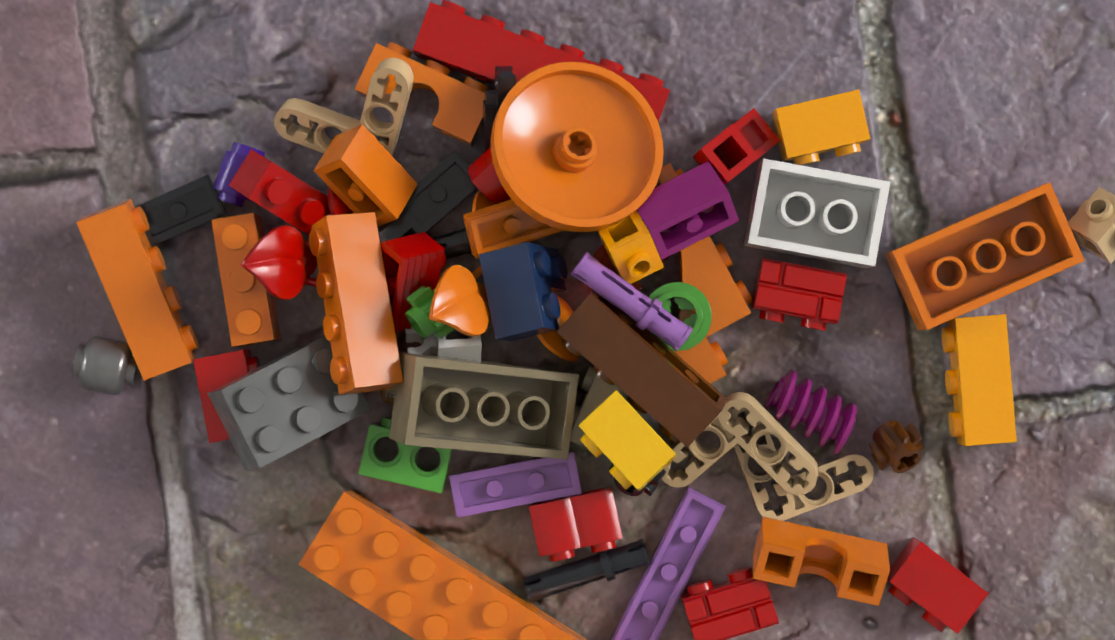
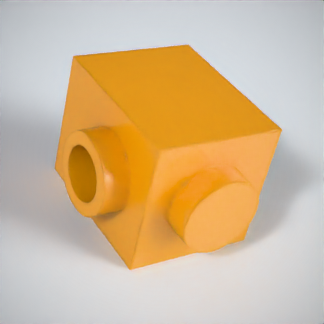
[598,210,664,284]

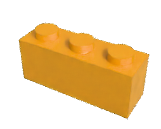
[941,314,1017,446]

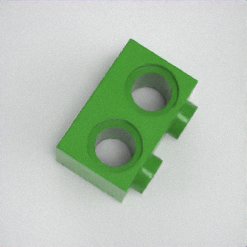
[358,417,453,493]

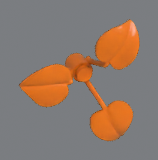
[428,191,579,362]

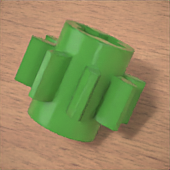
[405,285,454,339]

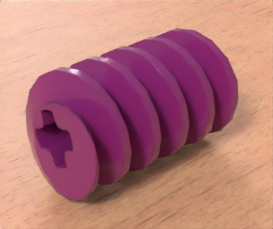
[763,369,857,454]

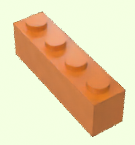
[76,199,199,381]
[309,212,403,395]

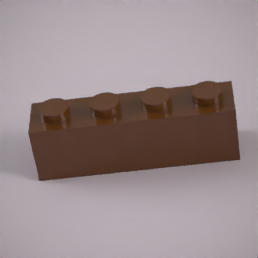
[557,290,728,448]

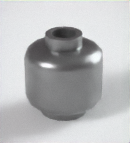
[73,336,138,395]

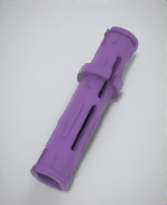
[570,252,693,351]

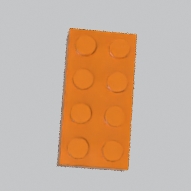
[884,182,1085,331]

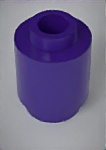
[213,142,265,207]

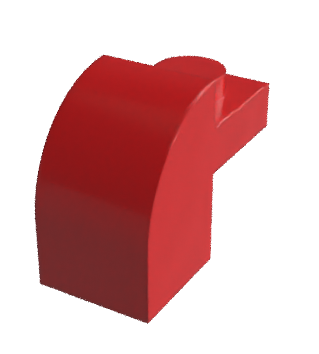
[692,108,781,185]

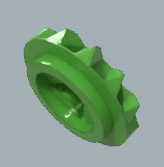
[649,282,712,351]

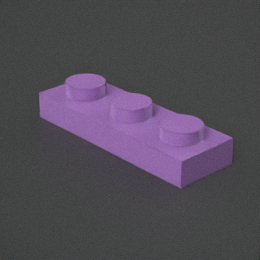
[449,451,582,518]

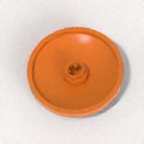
[491,62,664,232]

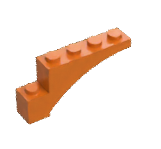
[657,163,753,384]

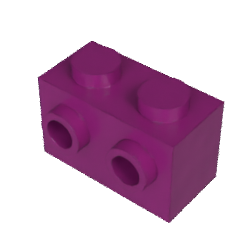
[637,161,739,260]

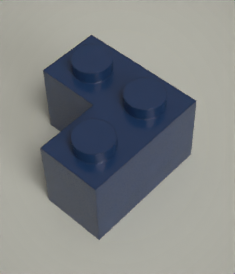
[479,242,568,341]

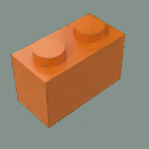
[313,124,418,227]

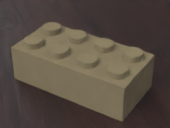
[389,352,579,460]

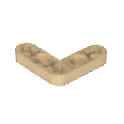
[274,58,414,155]
[662,392,819,495]
[731,407,874,521]

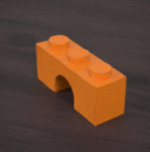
[355,42,488,147]
[211,213,281,347]
[753,517,890,606]

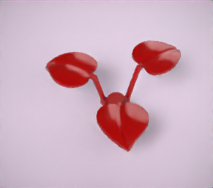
[241,188,354,300]

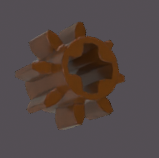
[869,420,925,473]

